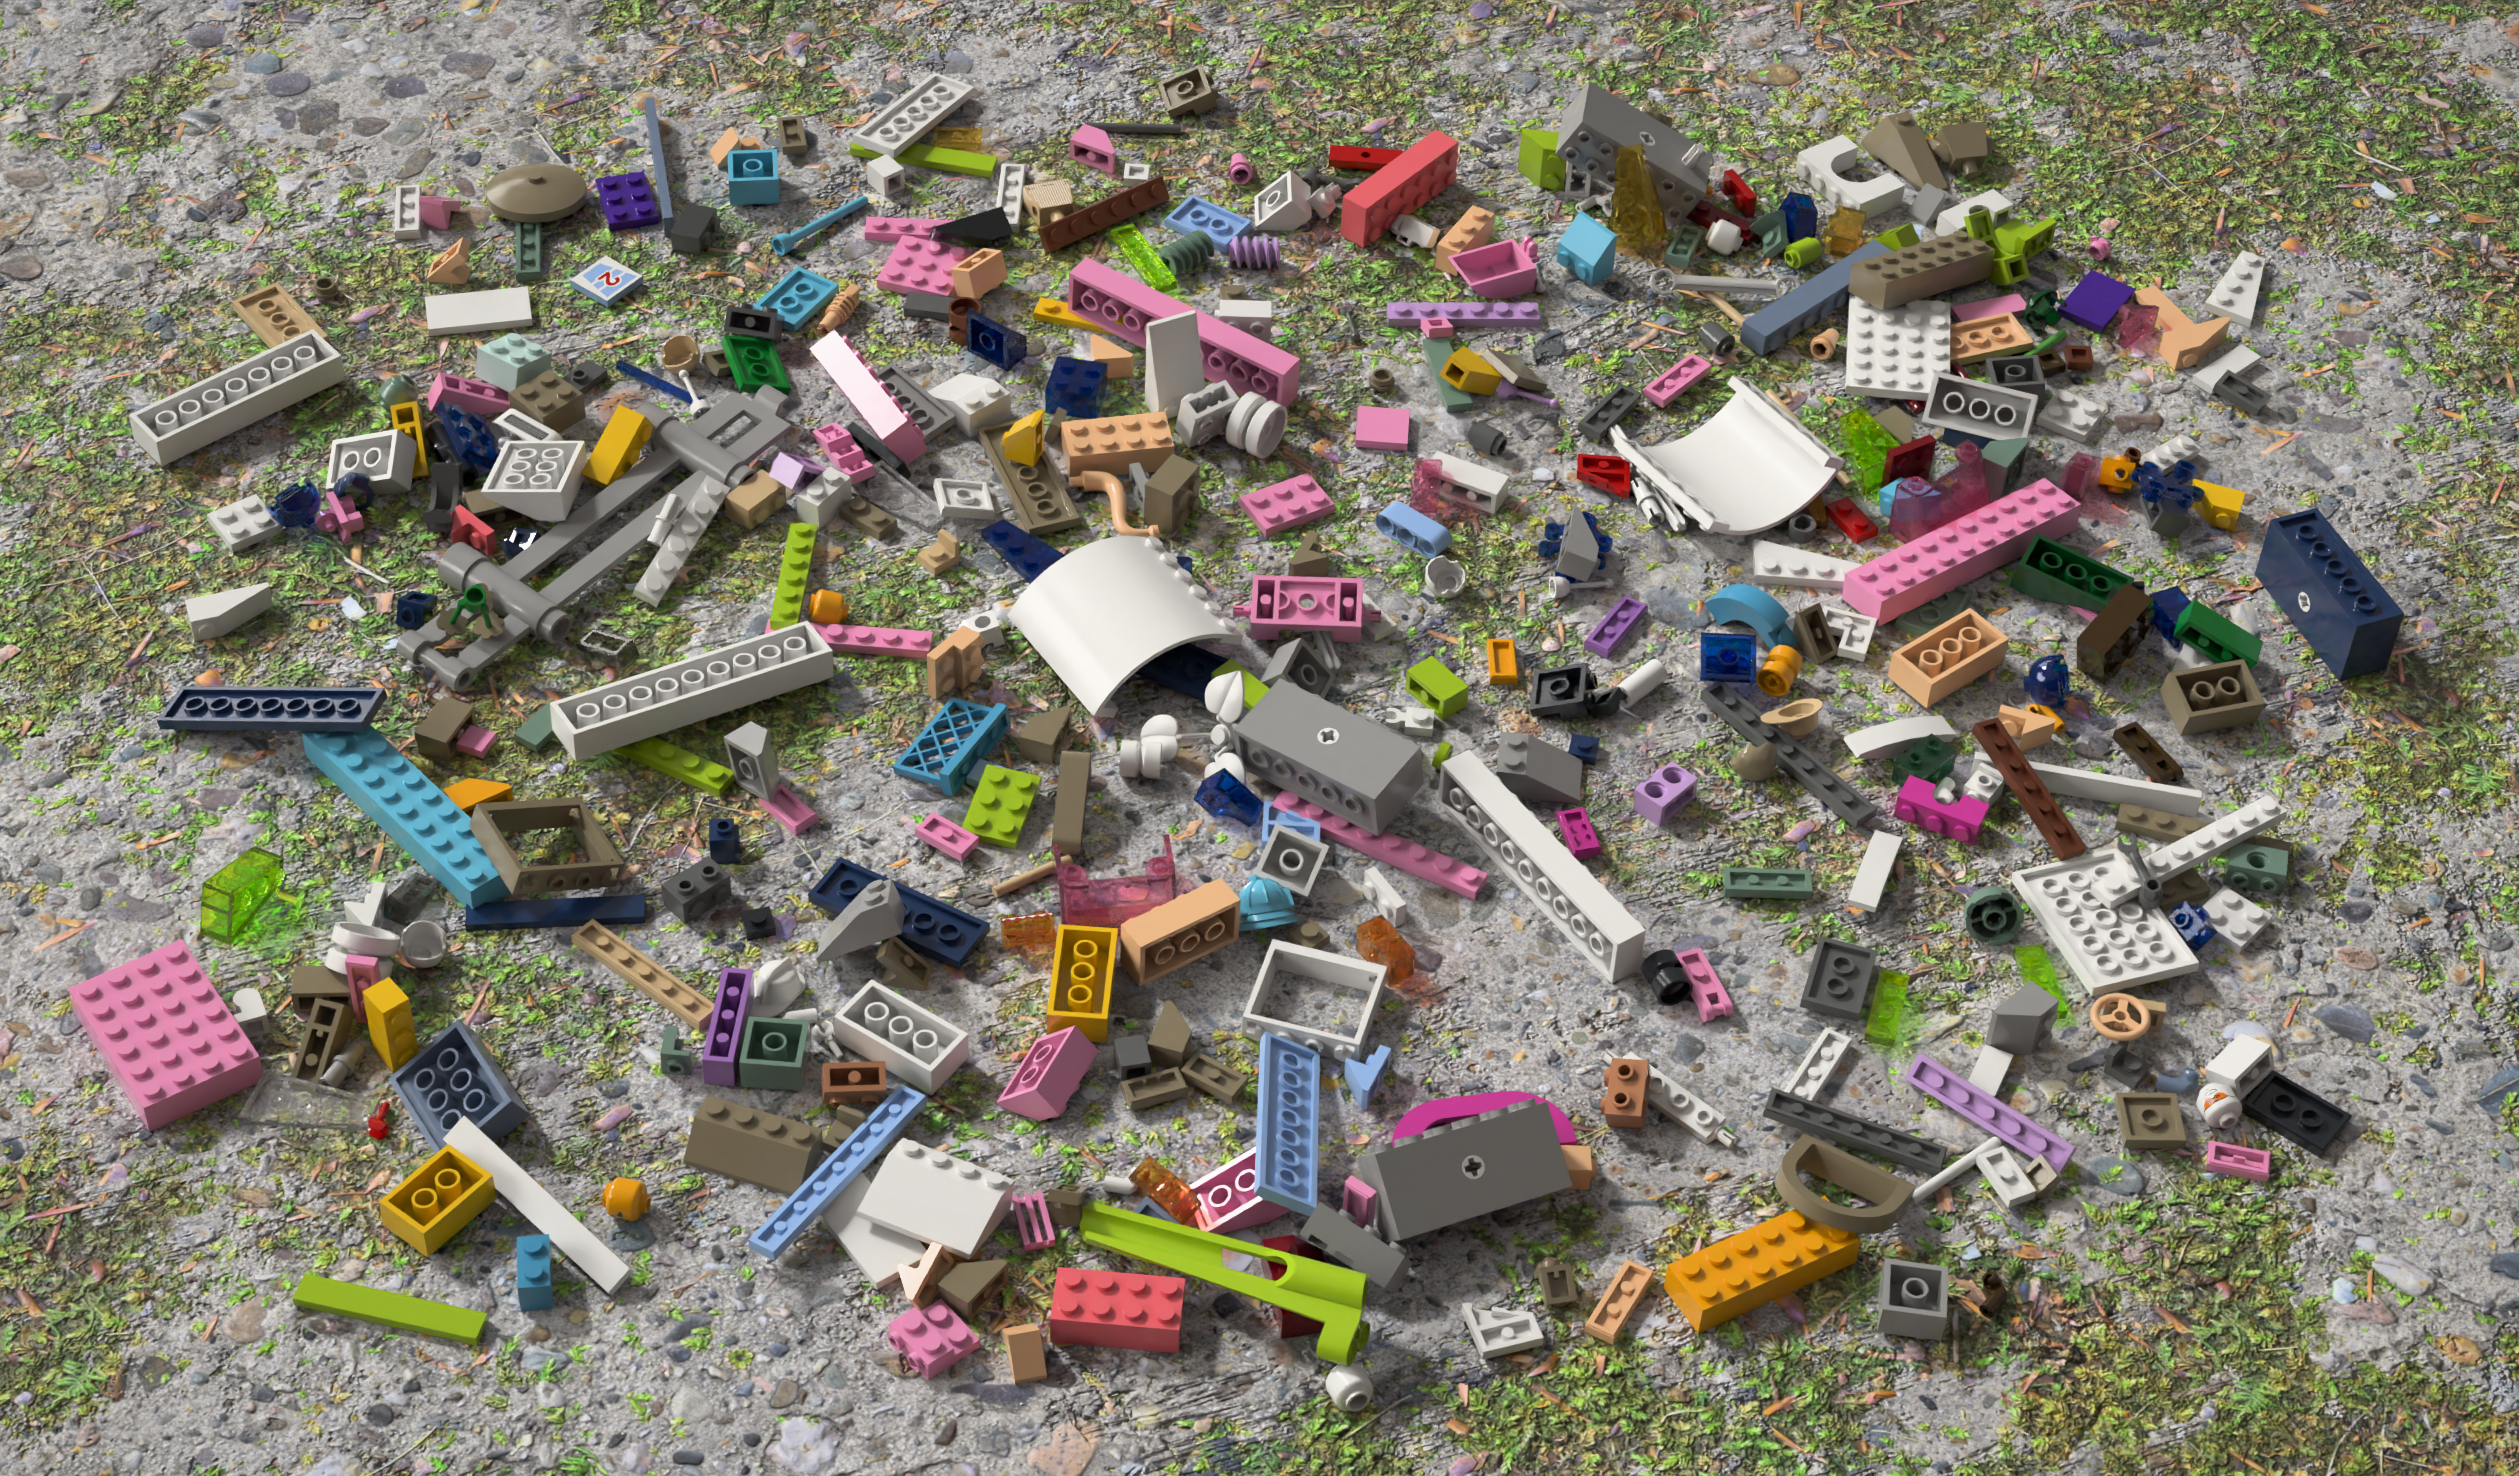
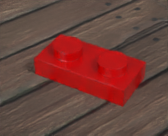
[1721,169,1757,218]
[1825,497,1879,544]

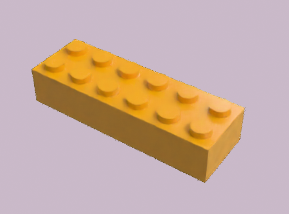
[1663,1195,1861,1334]

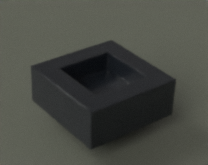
[1590,687,1625,719]
[740,906,776,941]

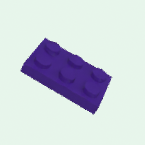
[595,171,659,232]

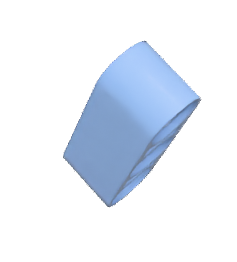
[1375,501,1452,559]

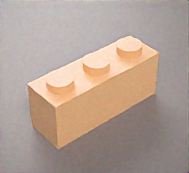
[1435,205,1494,276]

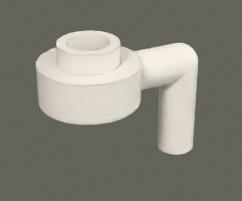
[1575,192,1625,218]

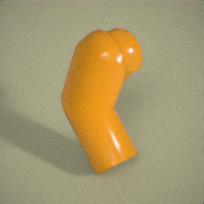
[2026,704,2066,734]

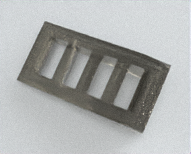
[576,628,639,672]
[383,872,441,927]

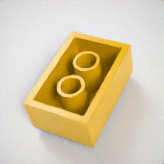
[379,1144,497,1257]

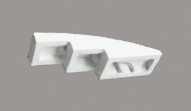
[1844,716,1956,759]
[1847,830,1903,913]

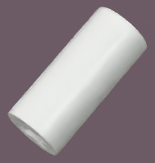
[1615,659,1667,708]

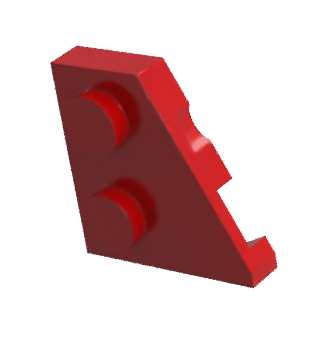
[1576,454,1630,499]

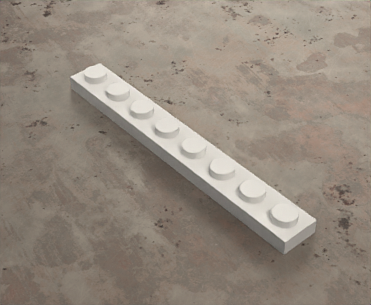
[2091,795,2287,910]

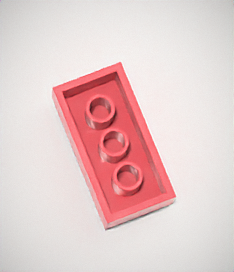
[1050,1267,1185,1353]

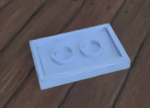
[1164,195,1253,254]

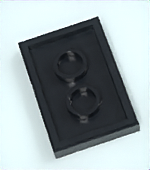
[2242,1070,2352,1158]

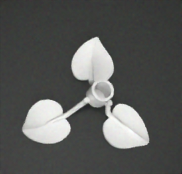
[1140,671,1246,802]

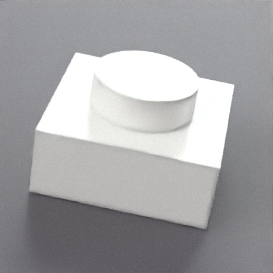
[1123,163,1150,187]

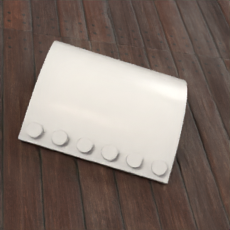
[1614,375,1846,535]
[1007,536,1244,718]

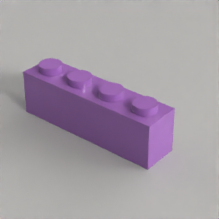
[702,967,755,1086]

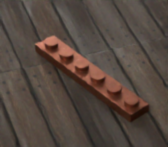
[1037,176,1170,252]
[1971,717,2087,861]

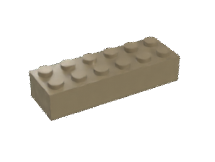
[1848,231,1995,310]

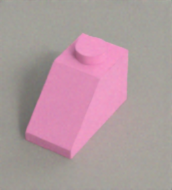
[1070,124,1115,174]

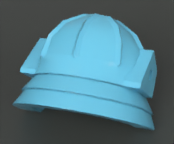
[1238,876,1299,931]

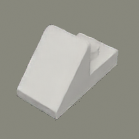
[344,882,389,928]

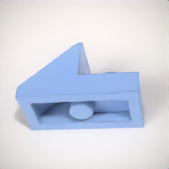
[1344,1045,1391,1111]

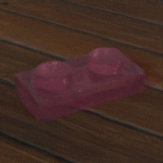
[1410,458,1443,514]

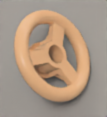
[2090,993,2151,1041]

